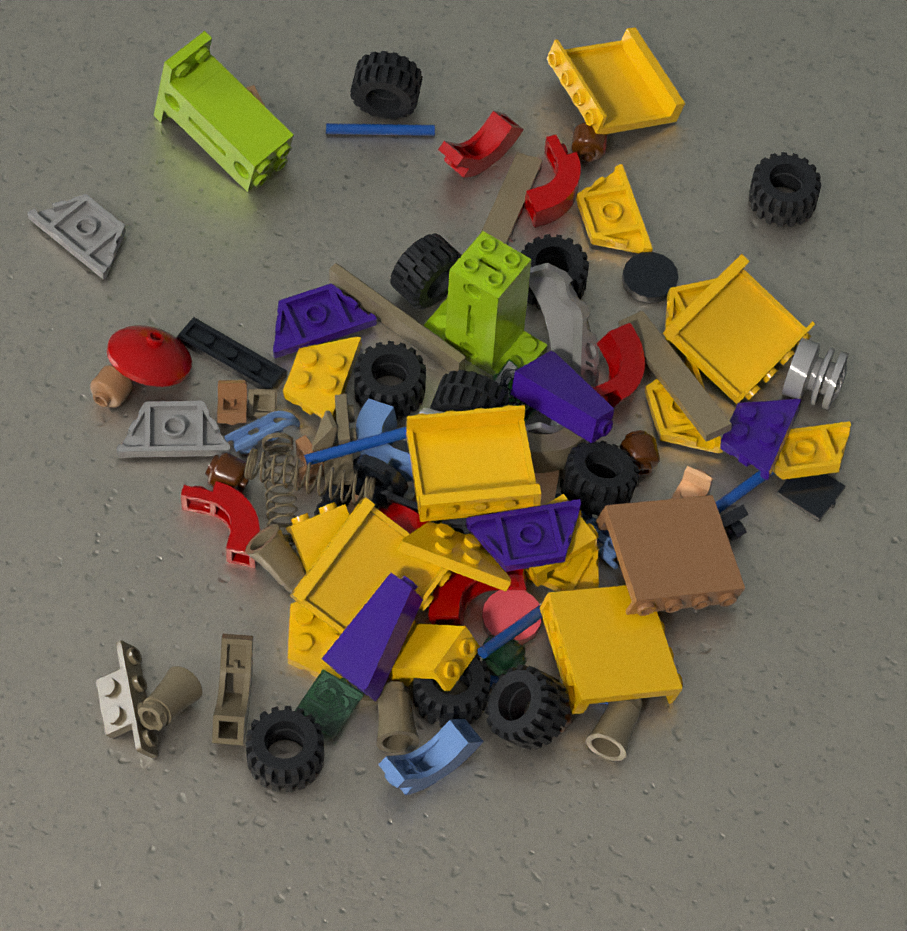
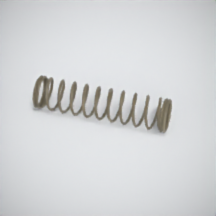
[262,432,298,553]
[244,448,376,506]

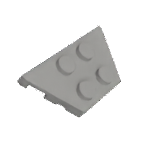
[28,194,126,280]
[117,401,230,458]

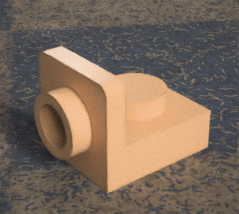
[671,466,713,499]

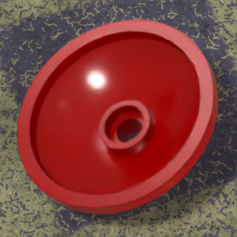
[107,325,192,387]

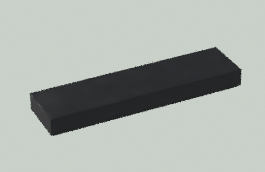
[177,317,287,390]

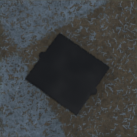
[776,474,846,521]

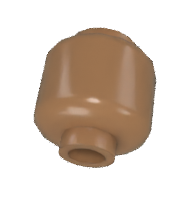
[90,365,133,408]

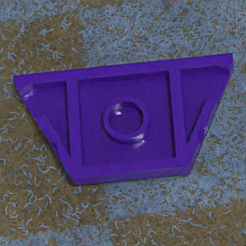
[273,283,377,359]
[720,399,801,480]
[466,499,581,572]

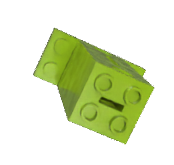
[153,31,294,192]
[423,231,548,388]

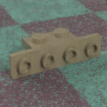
[320,391,357,486]
[96,640,159,759]

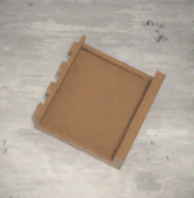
[596,495,745,616]

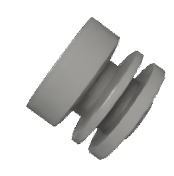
[782,337,849,410]

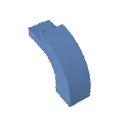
[356,398,414,482]
[378,719,484,795]

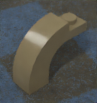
[526,427,587,473]
[212,634,254,746]

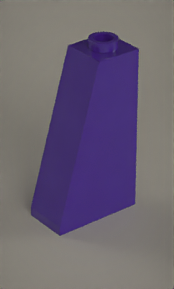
[511,350,614,443]
[322,573,423,702]

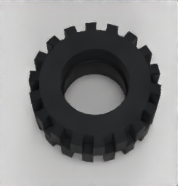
[350,51,423,120]
[748,152,821,227]
[390,233,462,310]
[521,234,589,309]
[354,341,426,420]
[430,370,510,412]
[560,441,639,516]
[413,653,491,728]
[485,665,570,750]
[246,706,324,792]

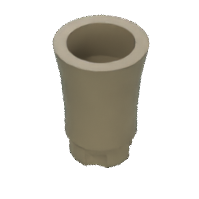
[245,524,306,592]
[137,666,202,731]
[376,681,419,753]
[586,699,642,761]

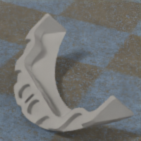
[525,263,599,434]

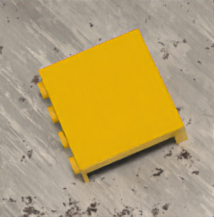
[547,27,685,135]
[663,254,815,404]
[406,405,541,522]
[289,497,452,635]
[539,585,683,714]

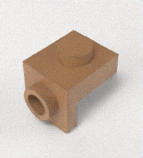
[217,380,247,425]
[295,435,324,487]

